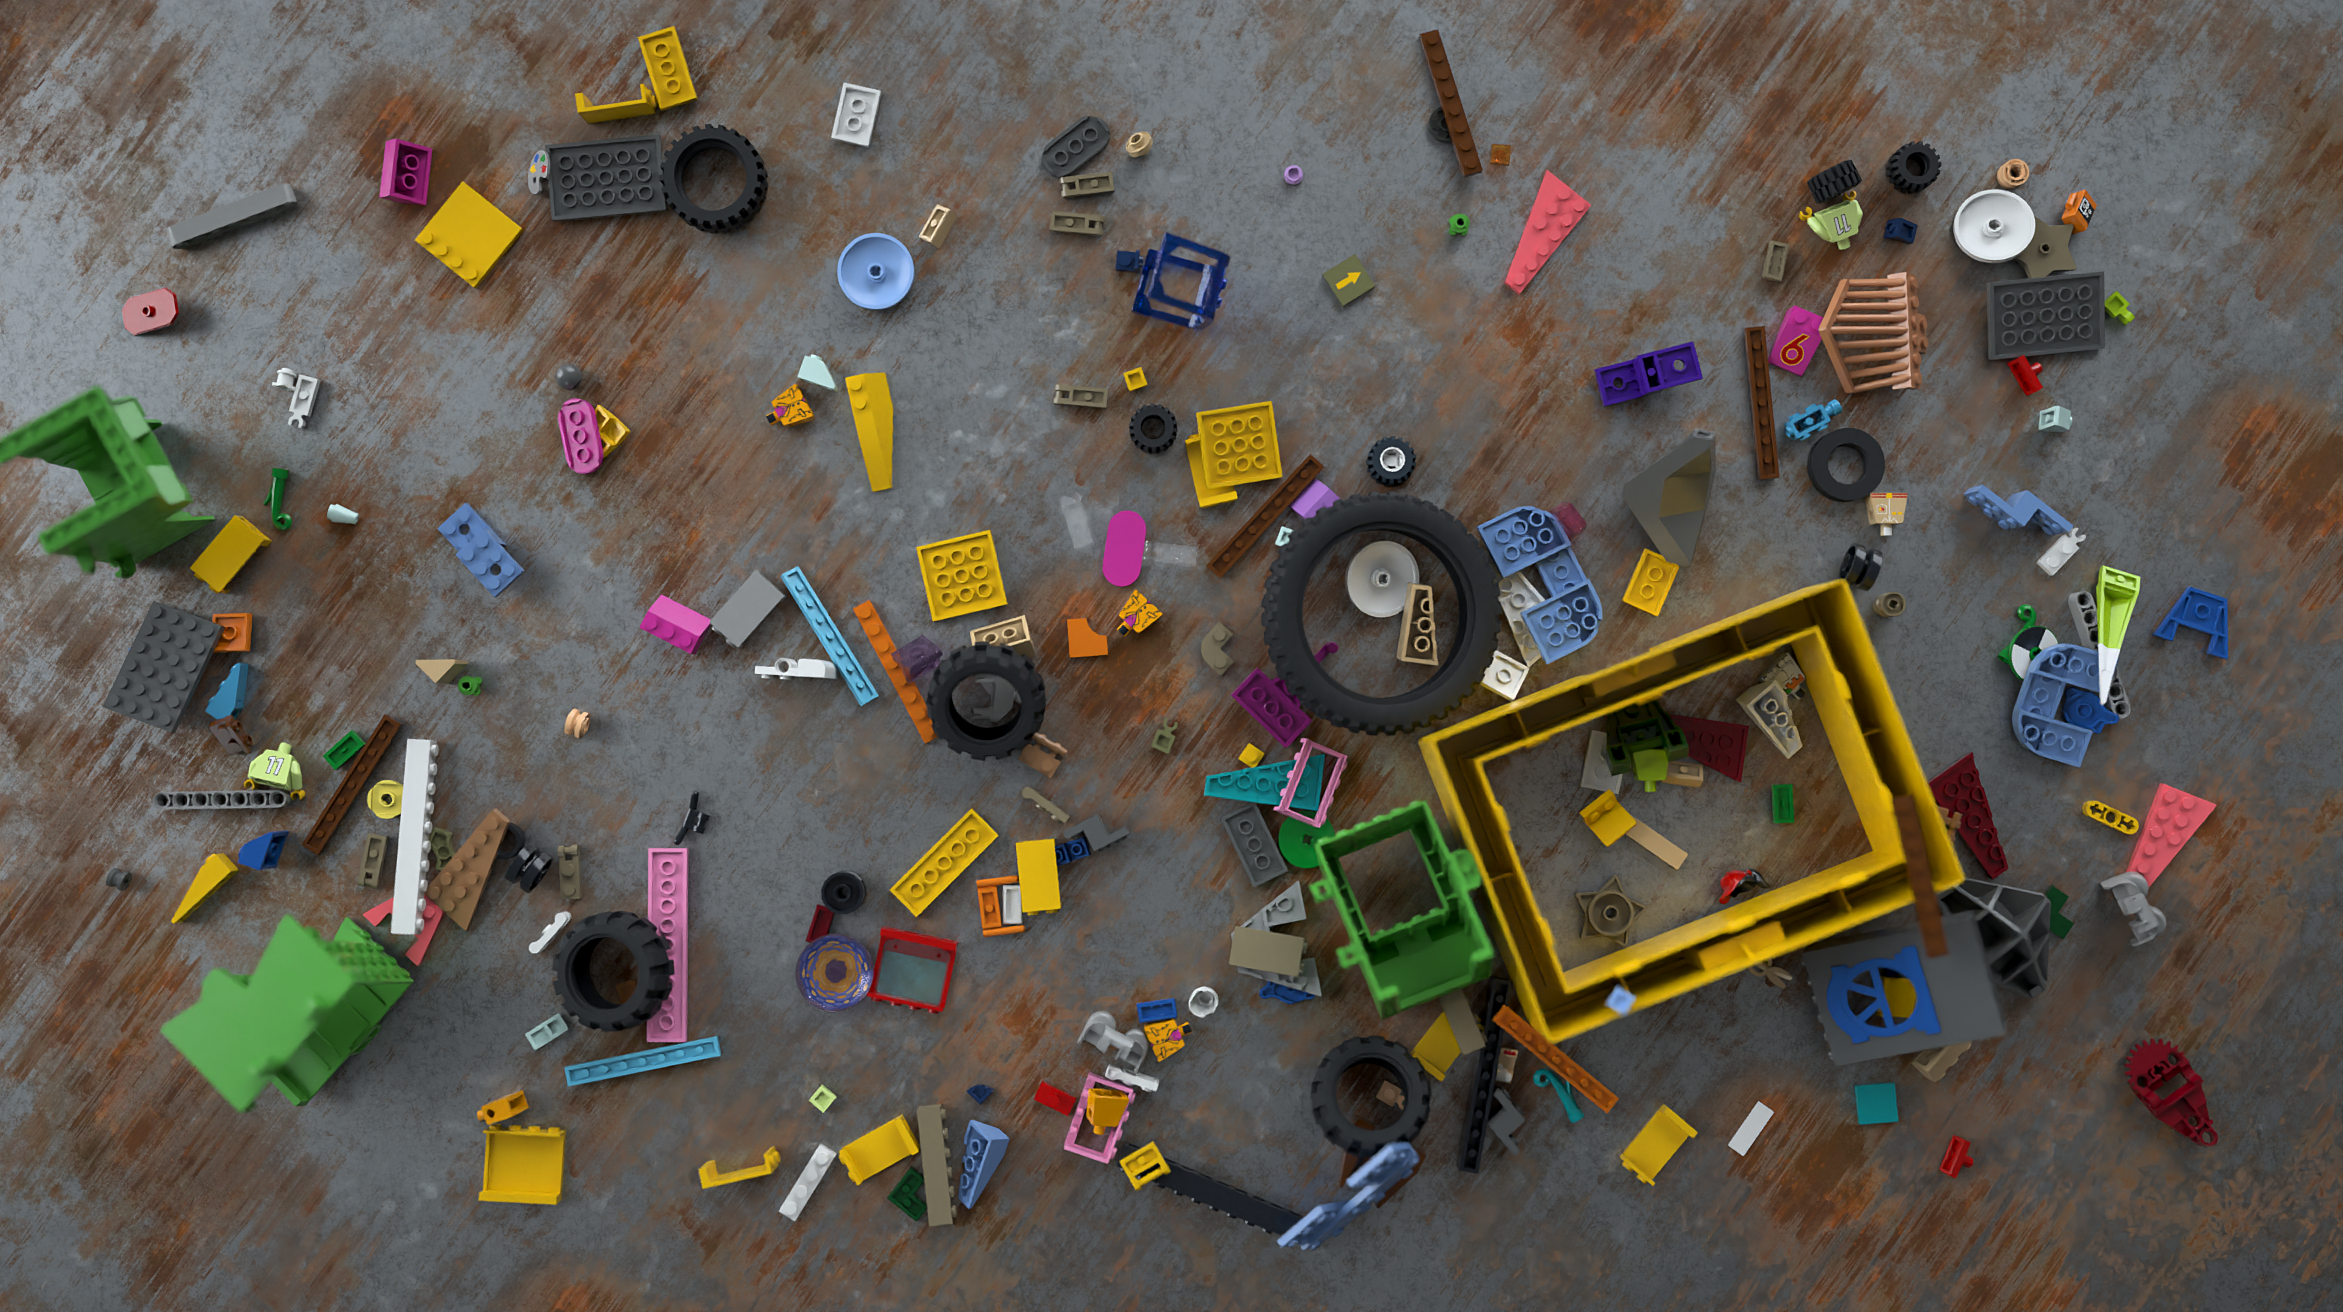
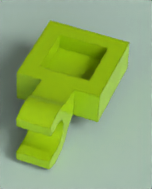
[2105,290,2135,325]

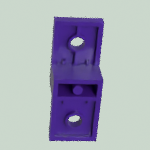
[1594,341,1703,407]

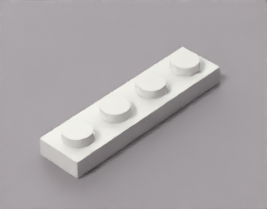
[779,1143,837,1221]

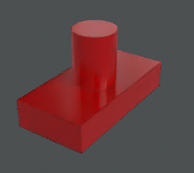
[2007,355,2043,396]
[1033,1081,1077,1116]
[1939,1134,1973,1178]

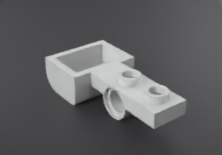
[755,658,839,680]

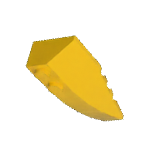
[845,372,894,492]

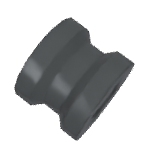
[106,868,132,891]

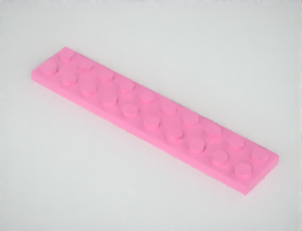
[647,848,689,1042]

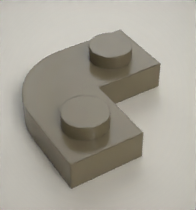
[1201,622,1234,676]

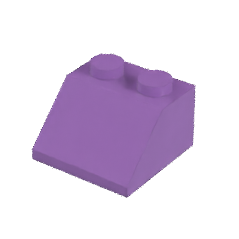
[1289,478,1340,520]

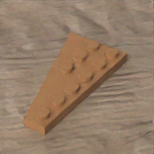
[424,808,510,931]

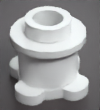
[272,368,297,391]

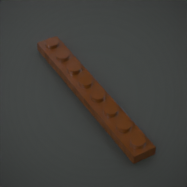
[1419,29,1483,178]
[1744,326,1780,480]
[1206,454,1324,579]
[302,714,403,855]
[1891,794,1950,959]

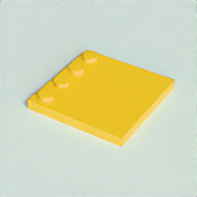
[415,181,524,288]
[1196,401,1283,489]
[916,530,1008,622]

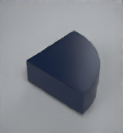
[967,1084,994,1105]

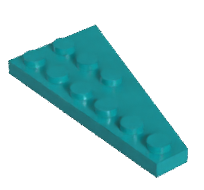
[1203,754,1325,811]

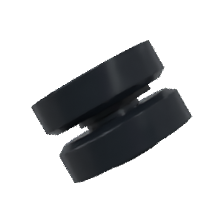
[1839,543,1883,591]
[505,843,553,893]
[821,870,867,914]

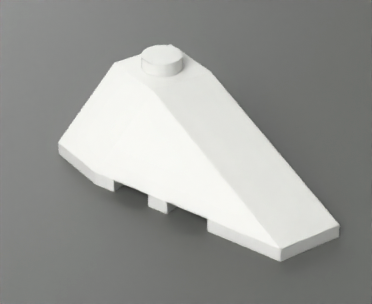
[1736,679,1803,759]

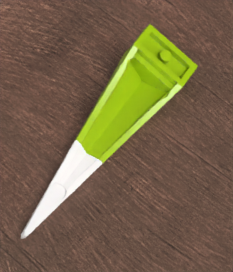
[2096,565,2140,706]

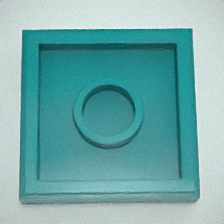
[1854,1082,1898,1125]

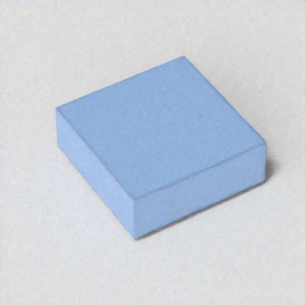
[1606,987,1635,1016]

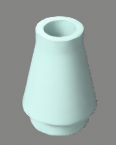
[327,504,359,524]

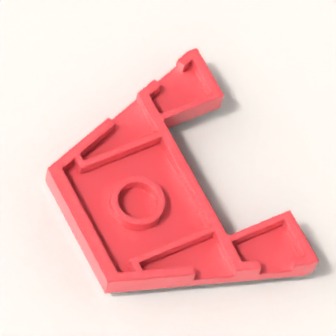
[363,894,445,966]

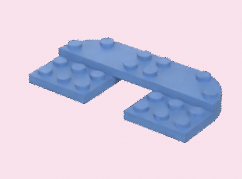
[1476,506,1602,665]
[1277,1142,1419,1251]

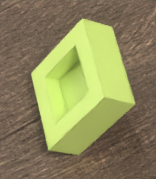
[809,1084,837,1113]

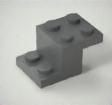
[1063,813,1130,852]
[1487,1084,1526,1156]

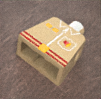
[1865,493,1907,536]

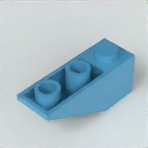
[205,663,249,720]

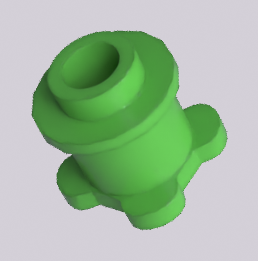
[1449,213,1470,236]
[458,676,482,696]

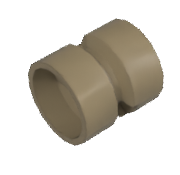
[1872,591,1906,618]

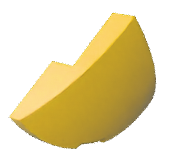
[595,405,631,458]

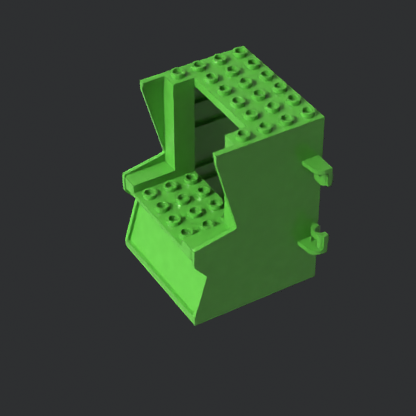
[0,385,215,579]
[1310,800,1494,1020]
[160,914,414,1113]

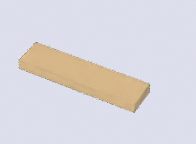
[1625,814,1688,870]

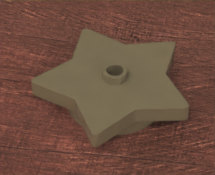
[2013,216,2077,278]
[1575,874,1648,947]

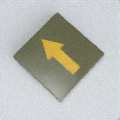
[1323,254,1375,307]

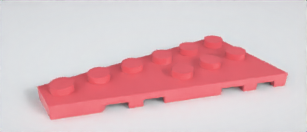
[2126,783,2217,887]

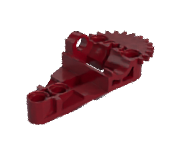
[2124,1038,2218,1147]

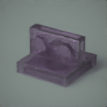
[891,635,943,683]

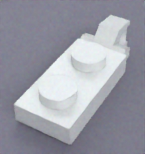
[1105,1064,1159,1092]

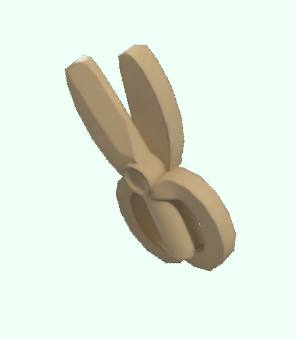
[1747,957,1793,989]

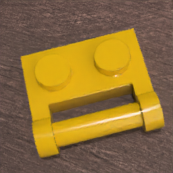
[1120,1141,1171,1191]

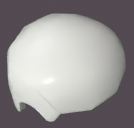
[1189,987,1219,1018]

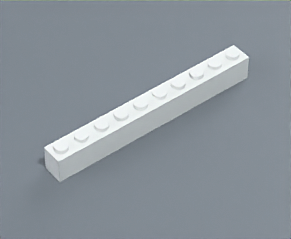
[391,739,439,934]

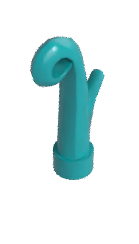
[1533,1069,1585,1123]

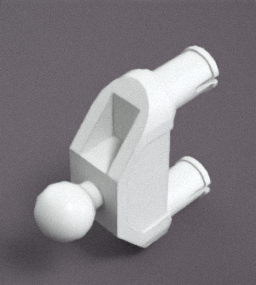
[971,674,1021,722]

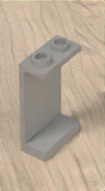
[709,570,787,648]

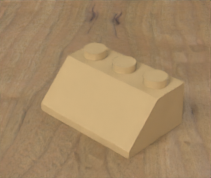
[970,615,1036,658]
[1911,1041,1972,1082]

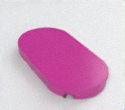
[558,398,603,474]
[1103,511,1146,587]

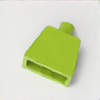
[1629,749,1668,792]

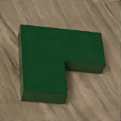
[2044,885,2074,939]
[887,1166,927,1222]

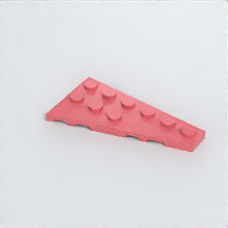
[1504,170,1591,294]

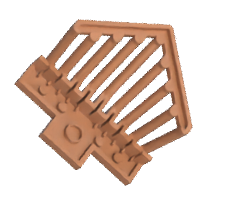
[1819,272,1928,394]

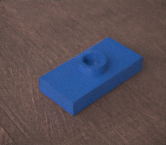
[1137,998,1178,1023]

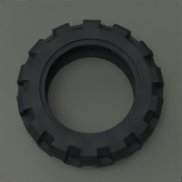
[926,641,1046,761]
[552,911,675,1032]
[1310,1035,1432,1159]

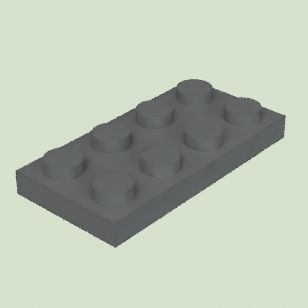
[1220,802,1288,887]

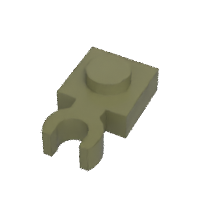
[1151,718,1178,754]

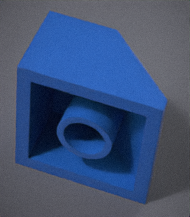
[238,830,289,870]

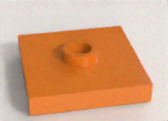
[212,613,253,653]

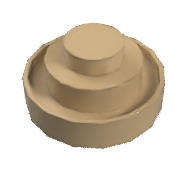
[1125,132,1153,157]

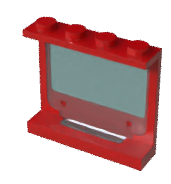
[867,926,959,1014]

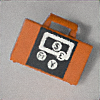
[2061,189,2097,234]

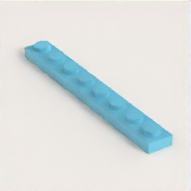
[780,566,879,706]
[564,1036,721,1086]

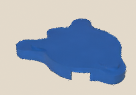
[2063,687,2119,734]
[1259,981,1315,1004]

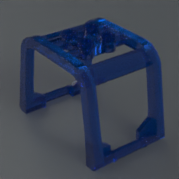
[1131,232,1231,330]

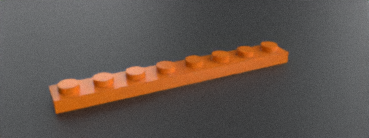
[853,600,937,744]
[1492,1005,1619,1113]

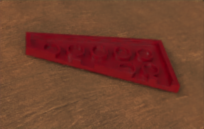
[1669,714,1749,783]
[1926,752,2009,880]

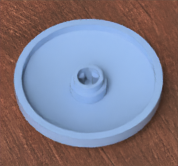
[837,233,915,311]

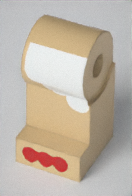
[1495,1045,1518,1084]

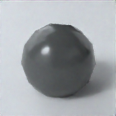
[555,364,583,390]

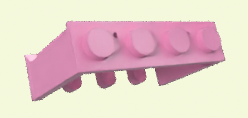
[1273,738,1347,828]
[1064,1071,1136,1164]

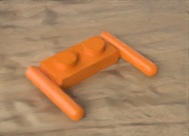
[976,875,1025,938]

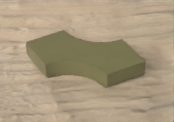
[429,827,456,872]

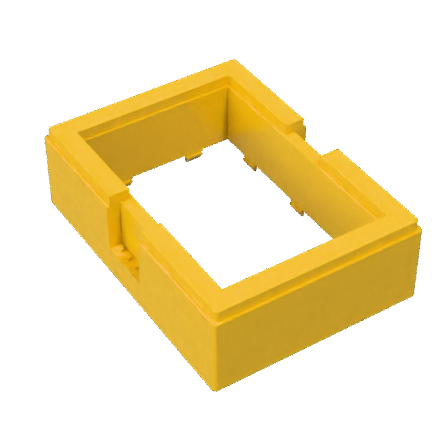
[1418,580,1964,1042]

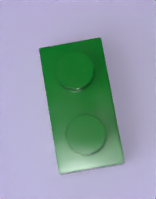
[323,730,366,770]
[1771,784,1795,823]

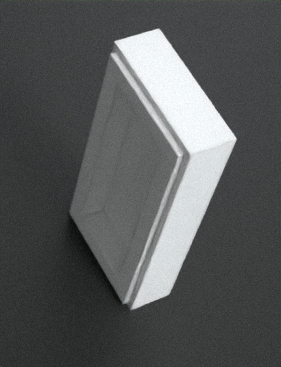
[1003,885,1023,924]

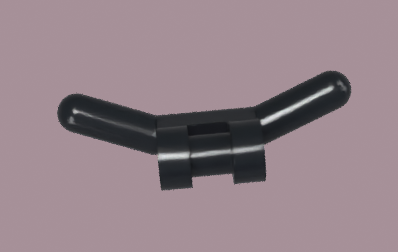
[674,790,710,845]

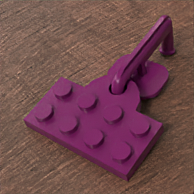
[1231,641,1338,748]

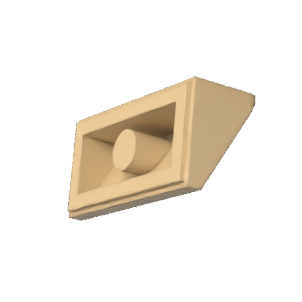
[919,204,957,248]
[1662,761,1703,788]

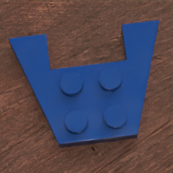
[2152,587,2228,660]

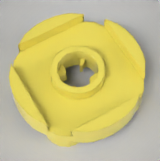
[367,780,403,819]

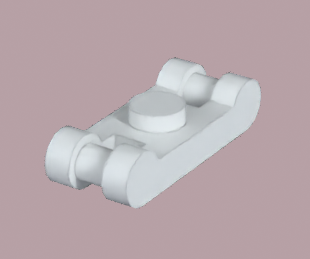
[529,911,572,954]

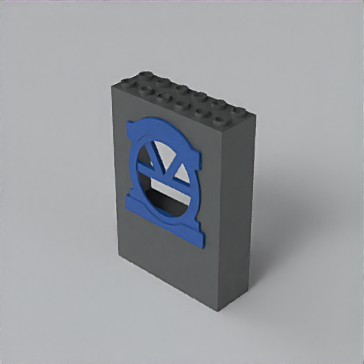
[1801,910,2007,1066]

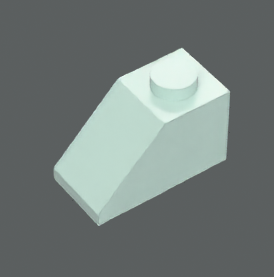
[798,354,838,392]
[2039,406,2072,433]

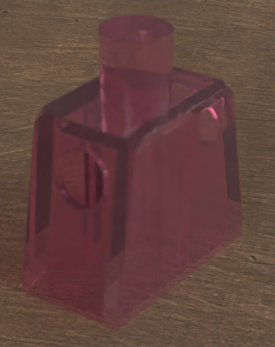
[1549,502,1587,541]

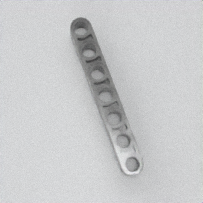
[166,184,298,249]
[2068,591,2131,718]
[153,790,294,809]

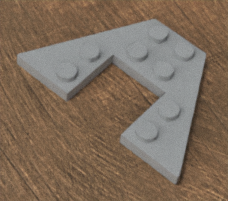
[1231,881,1322,996]

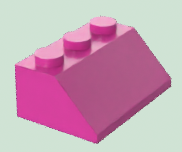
[379,139,432,205]
[639,595,711,655]

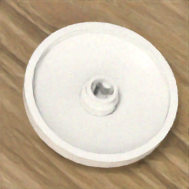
[1953,189,2035,263]
[1345,540,1419,617]

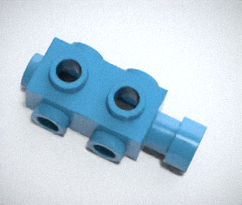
[1784,399,1842,441]

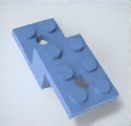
[1964,484,2073,535]
[437,503,525,598]

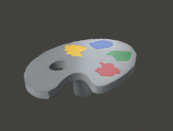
[528,150,550,195]

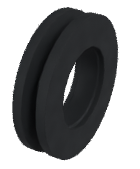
[1807,428,1885,502]

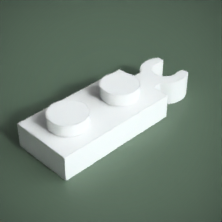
[288,374,321,429]
[2036,528,2086,576]

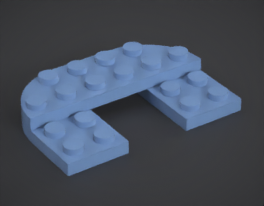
[2012,643,2119,767]

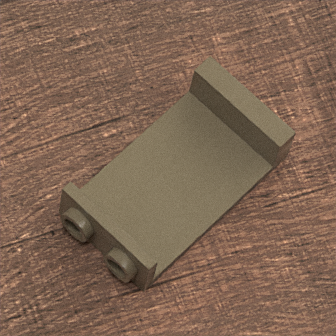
[1229,926,1308,977]

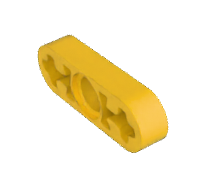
[2082,800,2139,834]

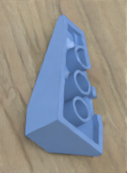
[958,1120,1010,1209]

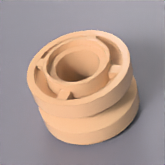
[1997,159,2029,189]
[564,708,590,739]

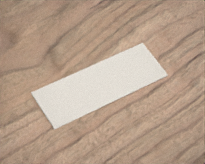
[1728,1101,1774,1156]

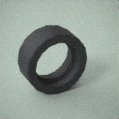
[497,823,525,859]

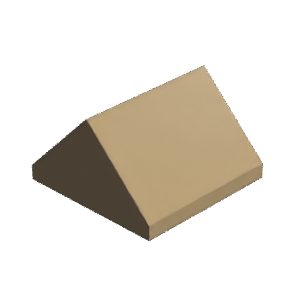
[416,659,468,684]

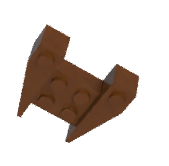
[1338,1114,1426,1209]

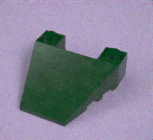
[1606,698,1689,776]

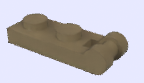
[1059,172,1114,199]
[1050,211,1105,237]
[1053,384,1108,409]
[1022,787,1070,824]
[358,833,389,889]
[558,845,582,900]

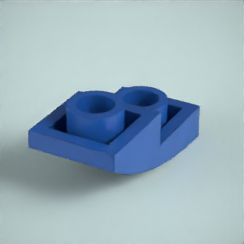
[1055,836,1091,866]

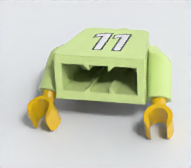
[1799,191,1863,250]
[244,743,306,801]

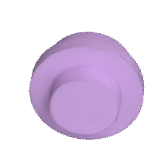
[1284,165,1303,185]

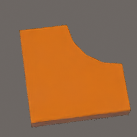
[1067,618,1108,658]

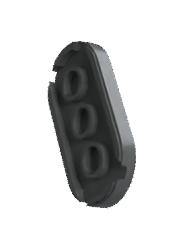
[1042,116,1110,178]

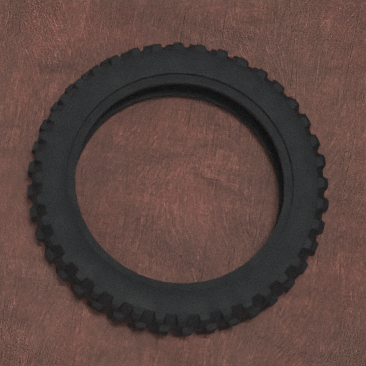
[1261,492,1502,736]

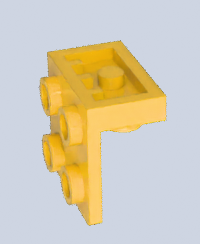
[1579,789,1637,847]

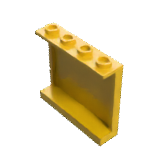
[479,1124,566,1205]

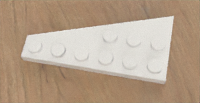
[1486,550,1545,668]

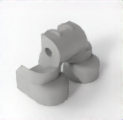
[2101,871,2167,947]
[1077,1011,1150,1074]

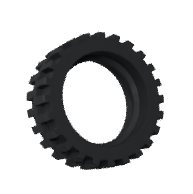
[659,124,768,234]

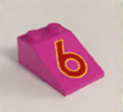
[1768,305,1823,377]

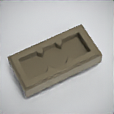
[1761,240,1790,283]

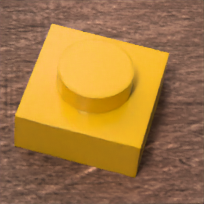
[1123,367,1148,392]
[1238,743,1265,768]

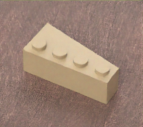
[1396,582,1438,665]

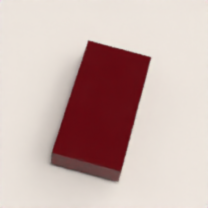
[805,904,835,944]

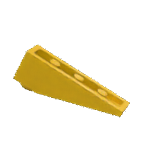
[171,853,239,924]

